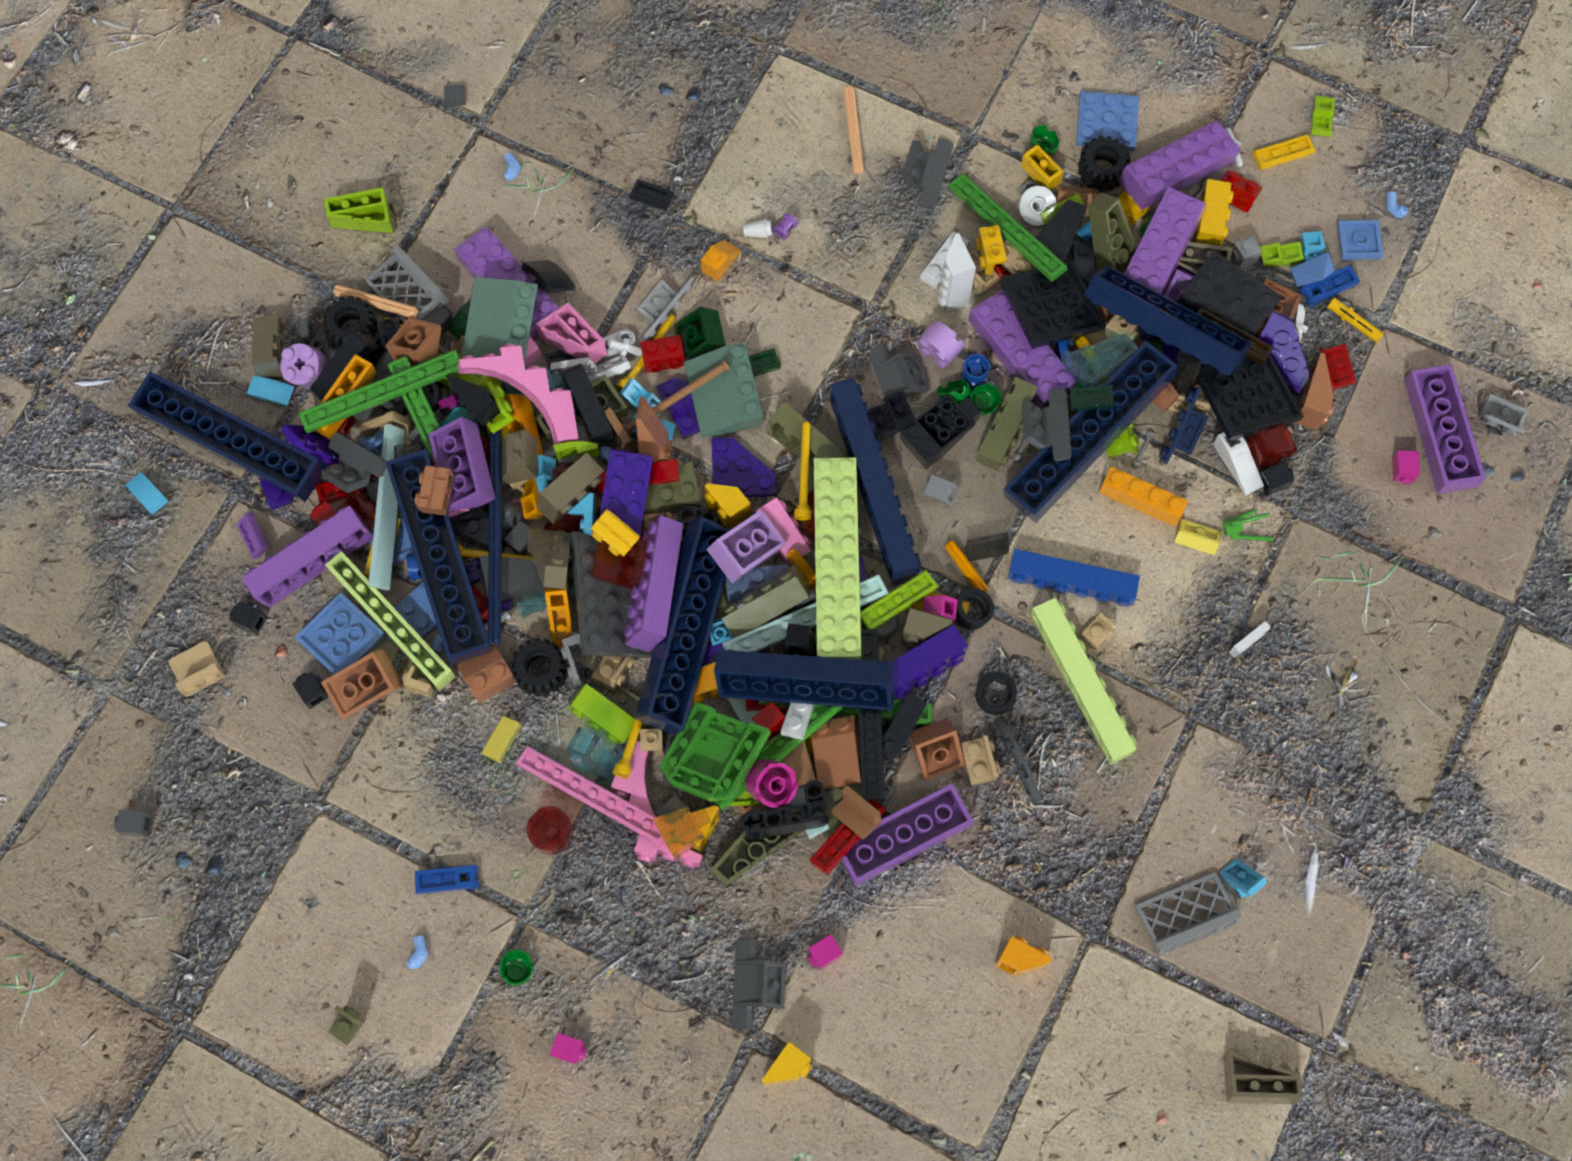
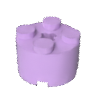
[917,320,964,369]
[280,344,328,388]

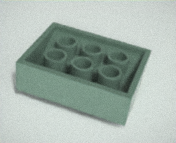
[461,277,538,364]
[684,343,763,438]

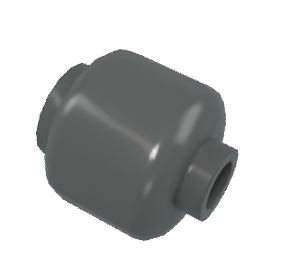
[502,499,522,530]

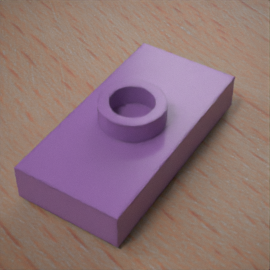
[236,512,268,559]

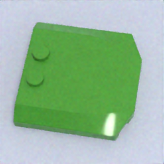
[659,702,771,802]

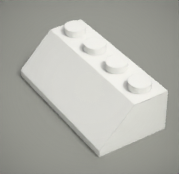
[937,233,976,313]

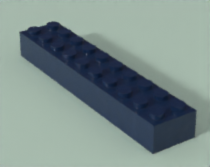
[1003,341,1178,523]
[127,371,327,502]
[830,377,921,587]
[386,449,493,665]
[634,516,730,734]

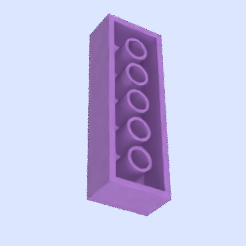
[1118,120,1241,210]
[1125,187,1206,295]
[454,226,559,341]
[968,290,1077,409]
[1404,364,1486,494]
[242,506,374,608]
[624,515,683,652]
[841,783,974,887]

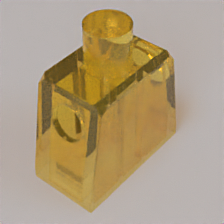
[653,807,711,860]

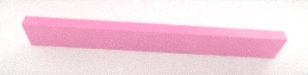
[516,745,673,847]

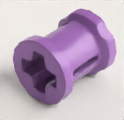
[773,213,799,240]

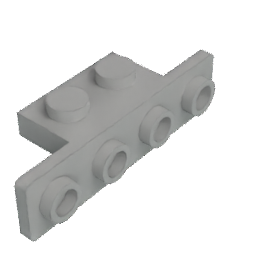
[635,276,695,341]

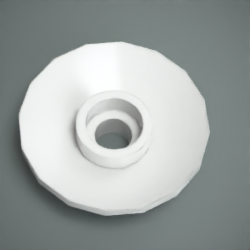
[1019,186,1057,226]

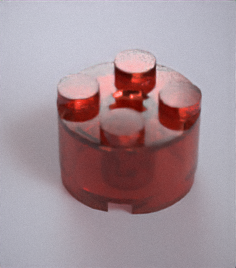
[1247,423,1298,468]
[526,806,574,855]

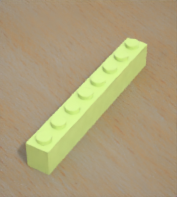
[325,551,456,691]
[1030,598,1137,765]

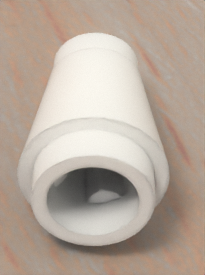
[743,219,773,238]

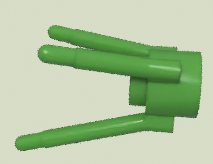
[1222,510,1274,541]

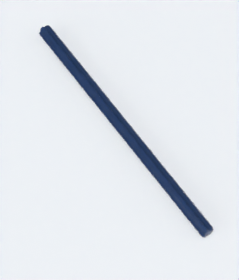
[488,428,502,645]

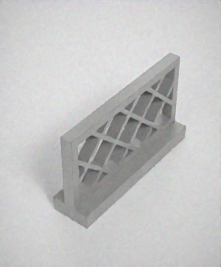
[365,244,450,323]
[1134,872,1242,957]

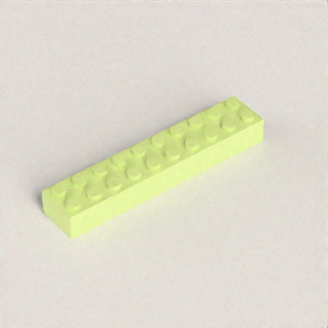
[814,457,861,660]

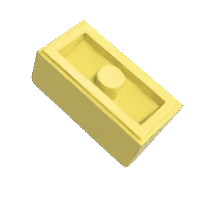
[1175,519,1222,555]
[481,716,522,763]

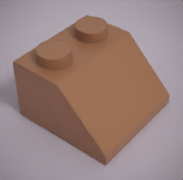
[385,317,441,367]
[909,718,965,781]

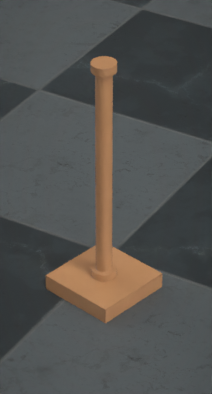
[604,359,730,453]

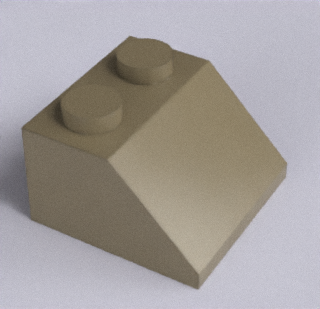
[502,429,538,486]
[901,608,952,650]

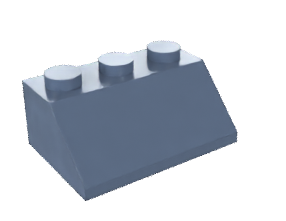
[725,564,793,613]

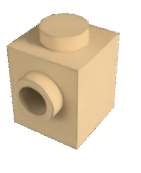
[1105,315,1139,348]

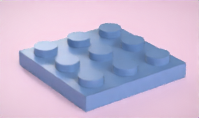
[1076,91,1139,151]
[294,592,387,675]

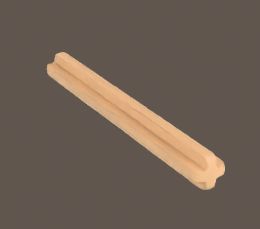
[843,86,864,175]
[333,285,419,318]

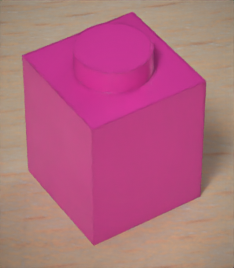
[1392,451,1420,484]
[923,595,958,621]
[807,934,843,970]
[550,1033,587,1066]

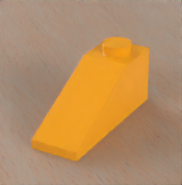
[545,578,573,647]

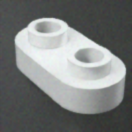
[603,329,636,359]

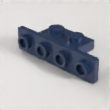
[1158,387,1208,465]

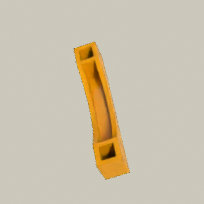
[504,394,546,519]

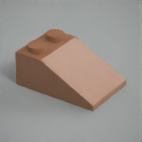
[1256,278,1303,335]
[1294,353,1335,430]
[636,397,673,463]
[456,631,516,704]
[321,648,404,720]
[812,715,861,790]

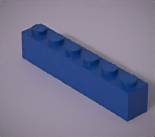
[1007,549,1140,607]

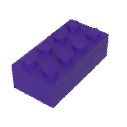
[599,448,653,541]
[892,625,968,700]

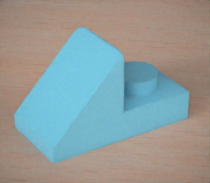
[568,493,597,536]
[1219,858,1267,898]

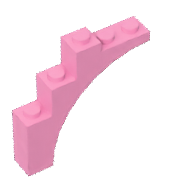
[457,344,578,445]
[611,741,704,869]

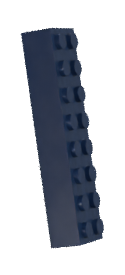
[1084,265,1252,376]
[714,650,896,711]

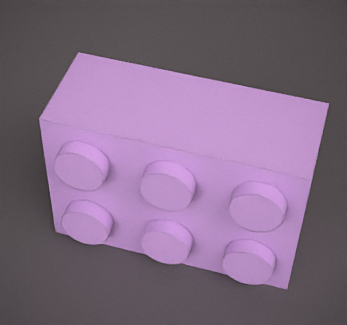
[706,510,787,583]

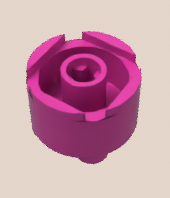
[745,759,798,808]

